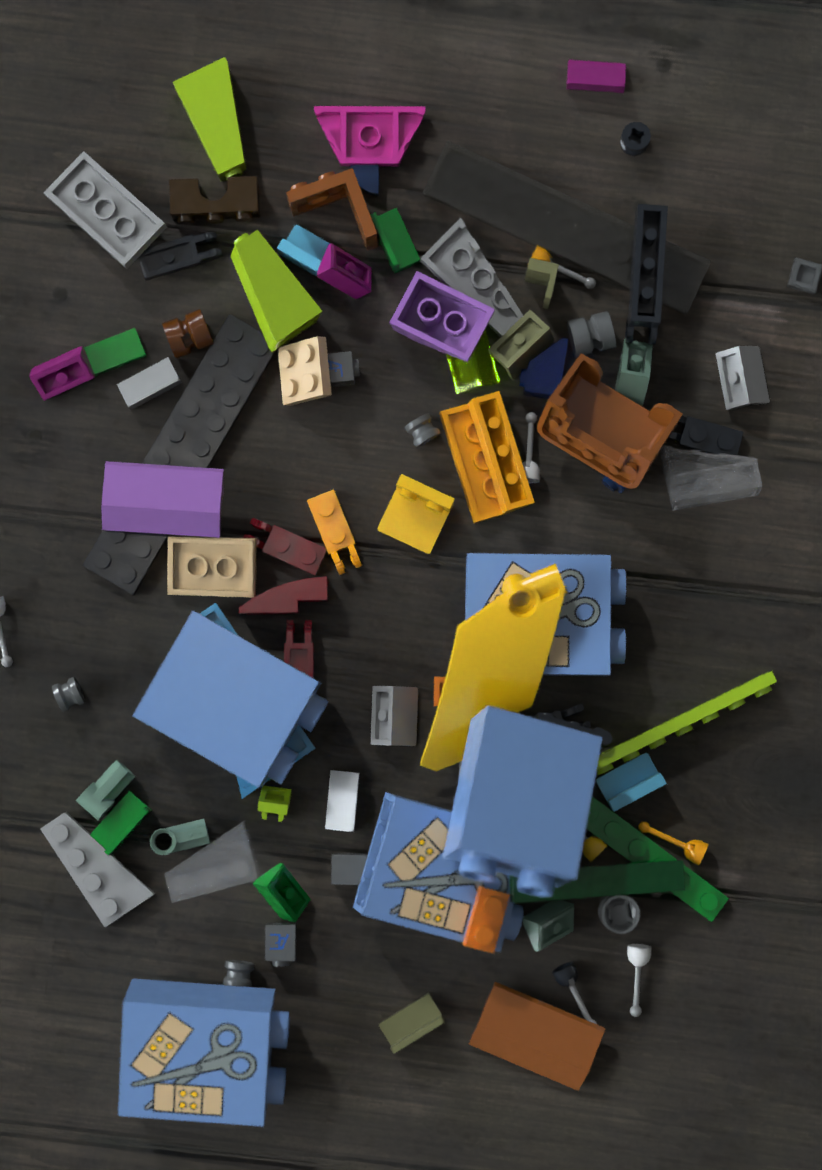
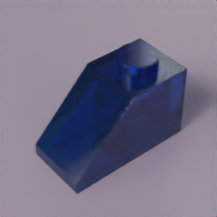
[519,338,568,399]

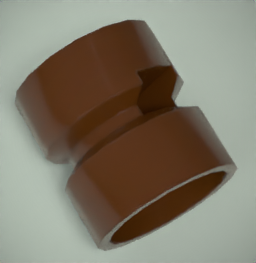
[162,309,214,359]

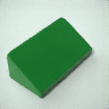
[253,863,311,923]

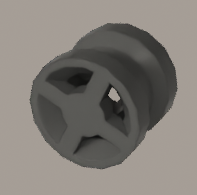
[404,413,441,448]
[52,677,85,712]
[222,960,255,987]

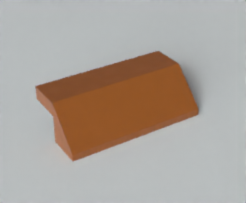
[469,982,605,1091]

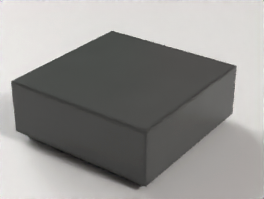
[787,257,822,294]

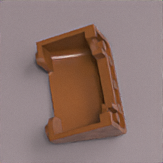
[537,353,683,489]

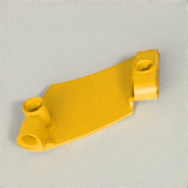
[420,564,567,772]

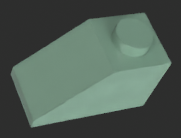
[615,339,653,406]

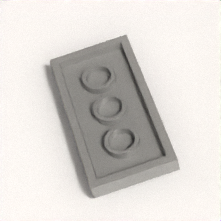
[44,151,167,269]

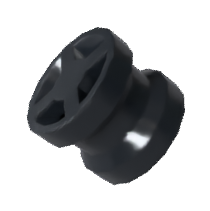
[620,121,651,156]

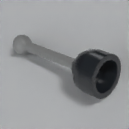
[552,961,597,1024]

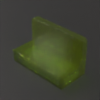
[446,330,500,394]

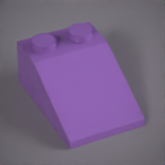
[389,271,495,362]

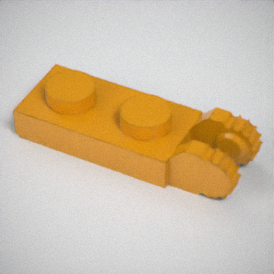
[307,489,362,575]

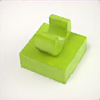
[258,786,292,822]

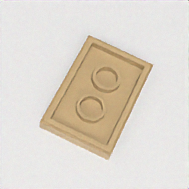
[167,535,257,598]

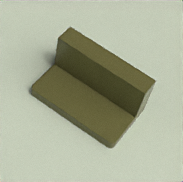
[525,258,559,309]
[488,310,554,380]
[378,992,445,1053]

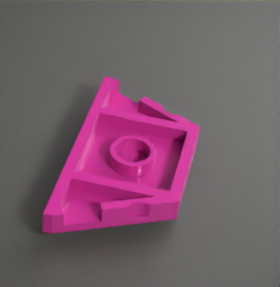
[314,106,426,166]

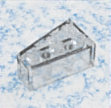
[661,446,763,511]
[164,820,261,903]

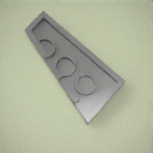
[420,218,523,338]
[40,812,156,927]

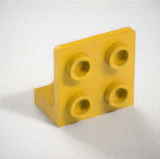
[378,474,455,554]

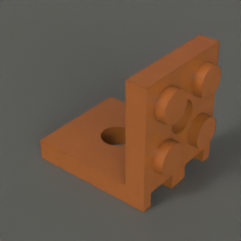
[286,168,378,251]

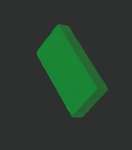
[84,328,147,376]

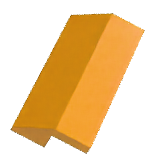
[439,391,535,524]

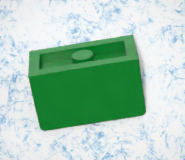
[370,208,420,274]
[90,791,152,856]

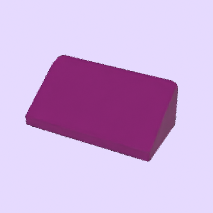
[566,60,626,93]
[317,243,371,299]
[29,346,95,401]

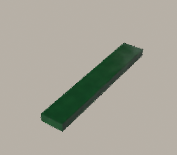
[509,860,685,903]

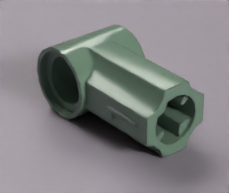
[76,760,136,821]
[150,818,210,855]

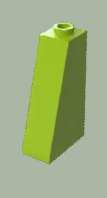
[173,57,247,182]
[230,230,322,353]

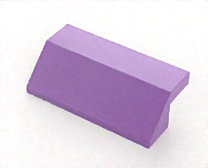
[101,461,224,538]

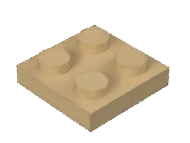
[278,336,332,406]

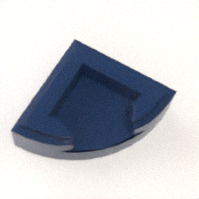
[350,165,379,196]

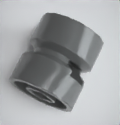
[567,311,616,358]
[598,895,640,934]

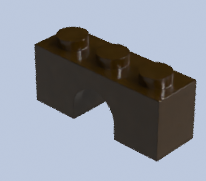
[169,176,260,225]

